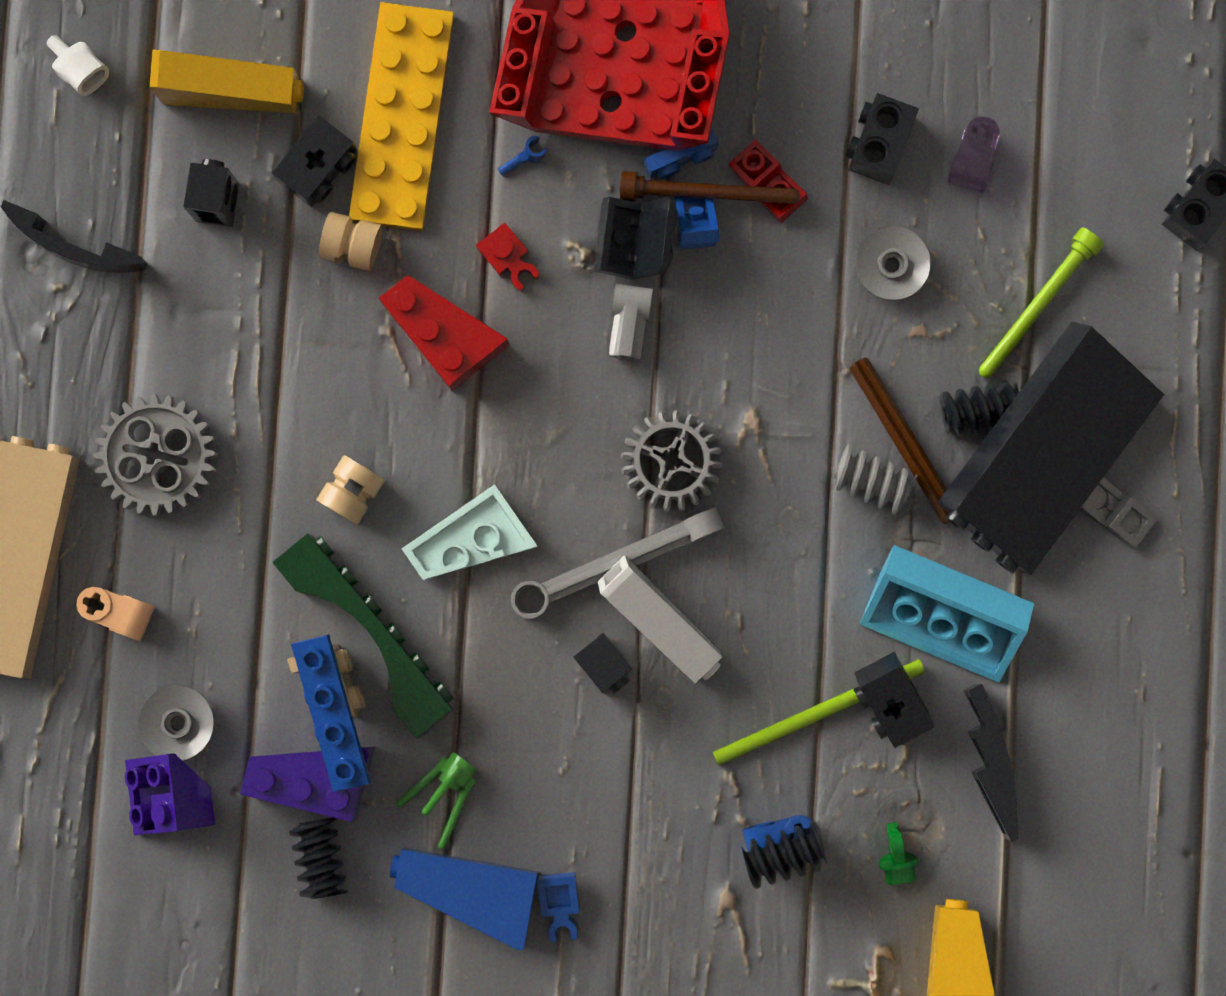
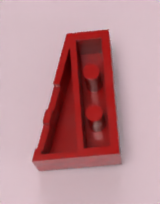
[378,275,510,391]

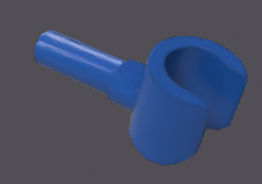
[497,136,547,176]

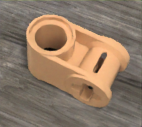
[76,587,155,642]

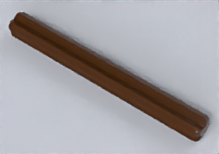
[850,357,950,524]

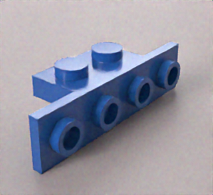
[291,634,371,792]

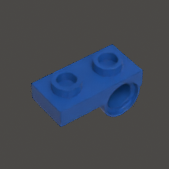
[644,128,719,180]

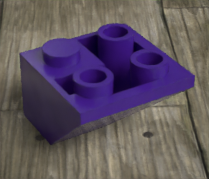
[125,753,215,836]

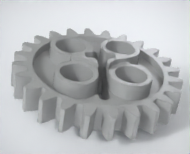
[93,394,218,517]

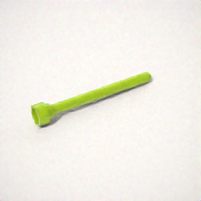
[979,227,1105,378]

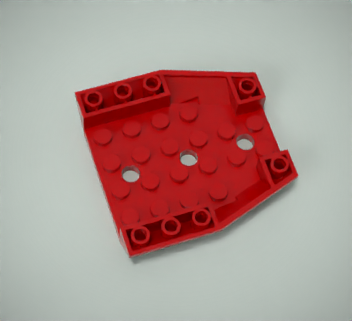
[489,0,730,151]

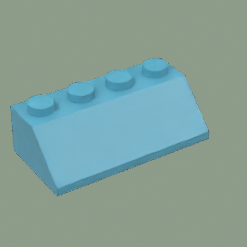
[859,545,1034,683]

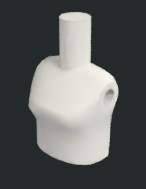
[47,35,109,96]

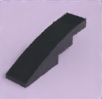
[963,684,1018,842]

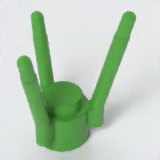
[396,752,477,850]

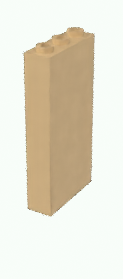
[0,436,80,679]

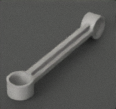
[511,507,725,619]

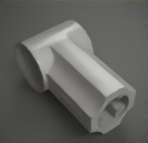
[609,284,653,361]

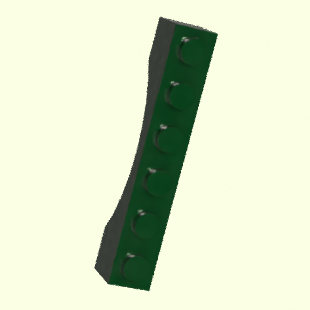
[272,533,454,739]

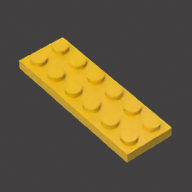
[349,2,454,232]

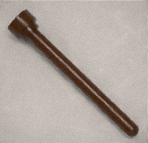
[620,171,800,204]

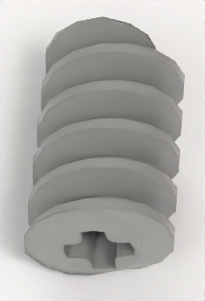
[832,444,917,516]

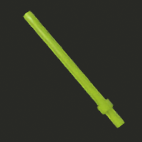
[713,659,925,766]

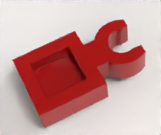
[476,222,539,292]

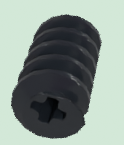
[940,380,1019,438]
[289,817,348,899]
[741,821,828,889]

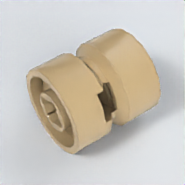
[319,212,383,272]
[316,455,385,525]

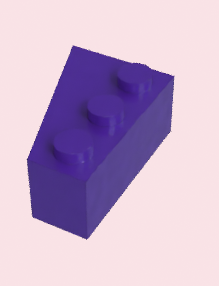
[240,746,375,822]

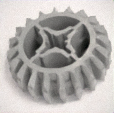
[621,410,722,512]

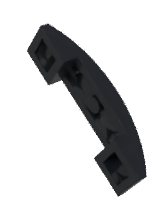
[0,200,148,273]

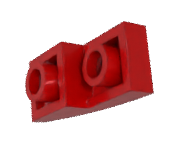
[728,139,808,223]

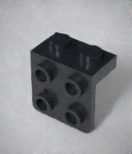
[593,196,678,280]

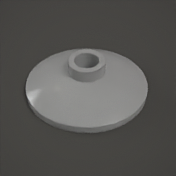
[855,226,931,301]
[138,685,214,761]

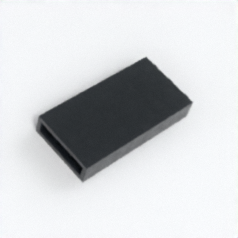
[937,322,1165,575]

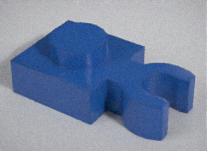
[537,872,580,942]

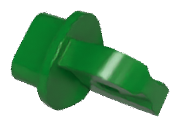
[878,822,919,885]

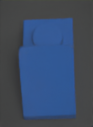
[674,197,719,249]

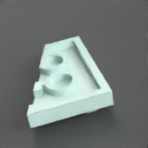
[402,485,538,580]

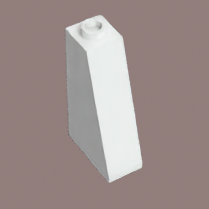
[598,555,722,683]

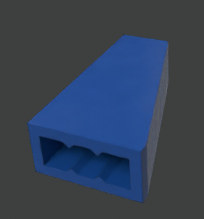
[390,847,538,951]

